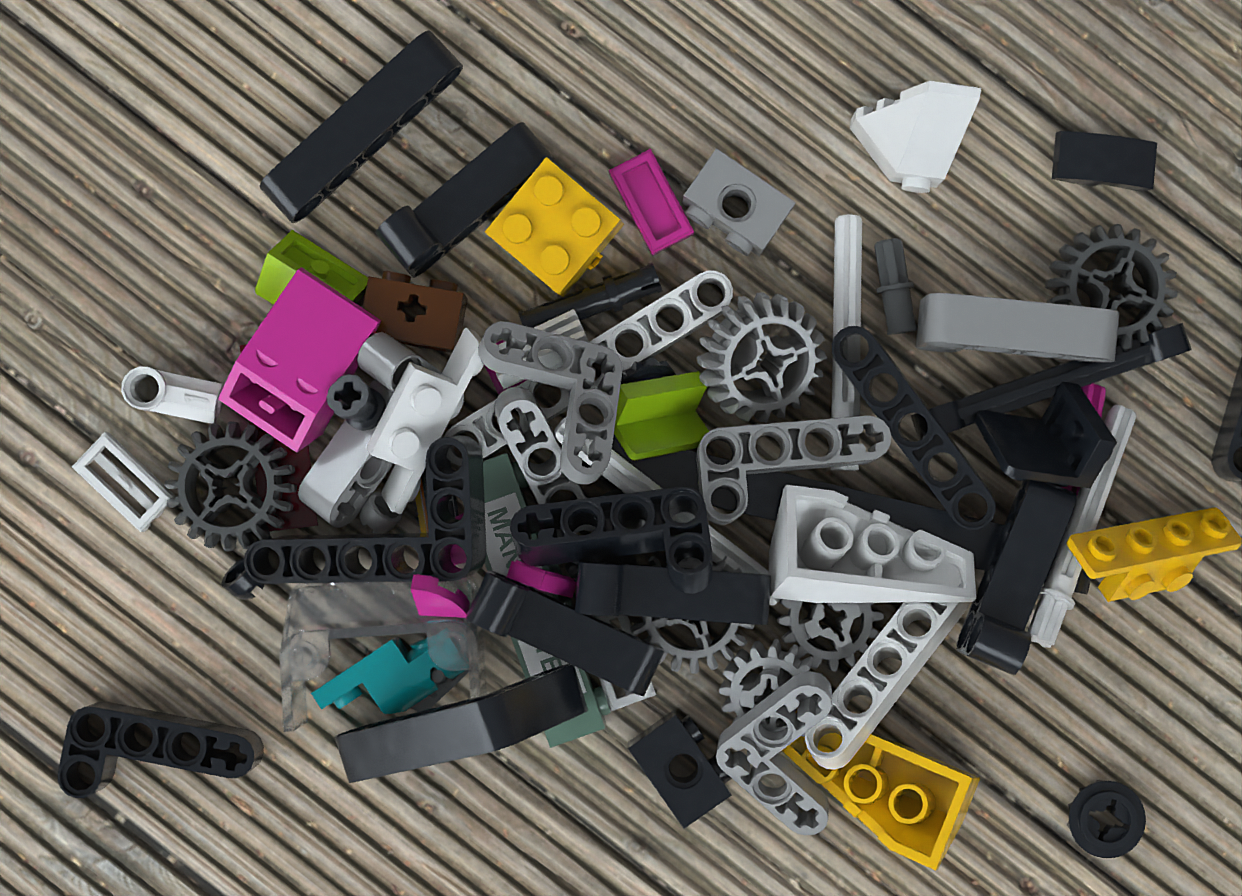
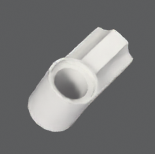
[121,367,224,424]

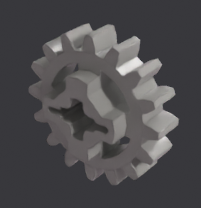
[777,599,884,671]
[719,639,823,737]

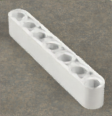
[444,271,733,466]

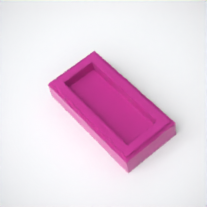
[608,149,694,256]

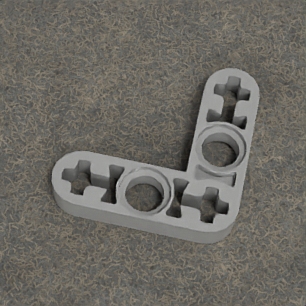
[478,321,622,484]
[716,671,832,835]

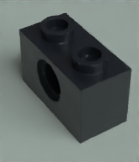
[628,710,732,829]

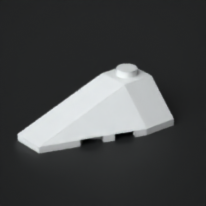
[850,81,981,193]

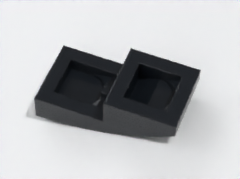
[1051,131,1157,192]

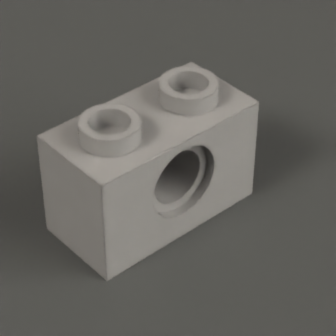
[682,148,796,257]

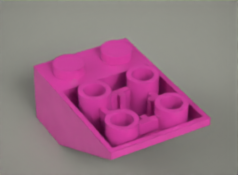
[218,267,381,452]

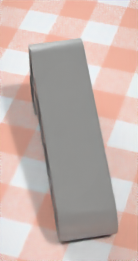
[916,293,1119,362]
[298,332,442,528]
[494,387,645,565]
[696,416,891,525]

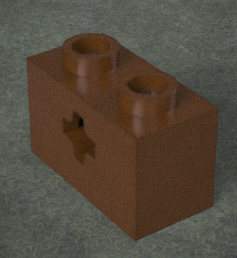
[363,271,468,353]

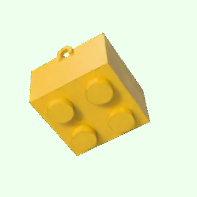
[485,157,624,297]

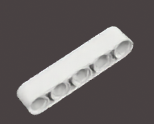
[805,602,970,770]

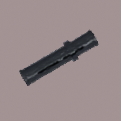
[518,263,663,328]

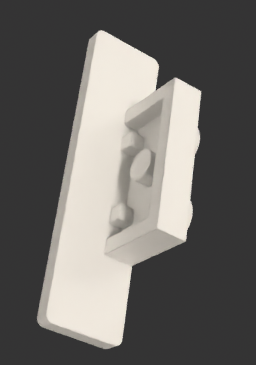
[366,328,484,514]

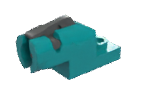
[311,627,472,715]

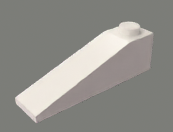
[769,485,976,603]

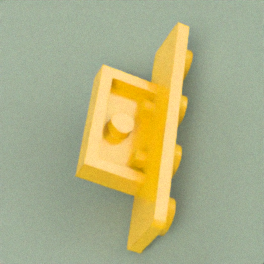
[1066,507,1242,602]

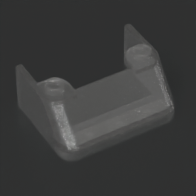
[280,575,487,732]

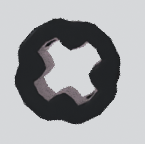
[327,374,386,431]

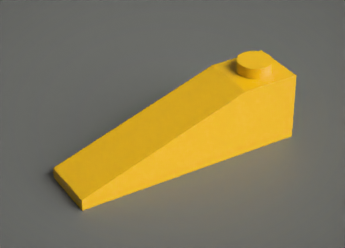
[782,708,980,871]

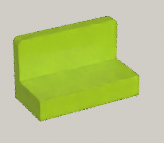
[255,230,368,305]
[614,371,709,460]

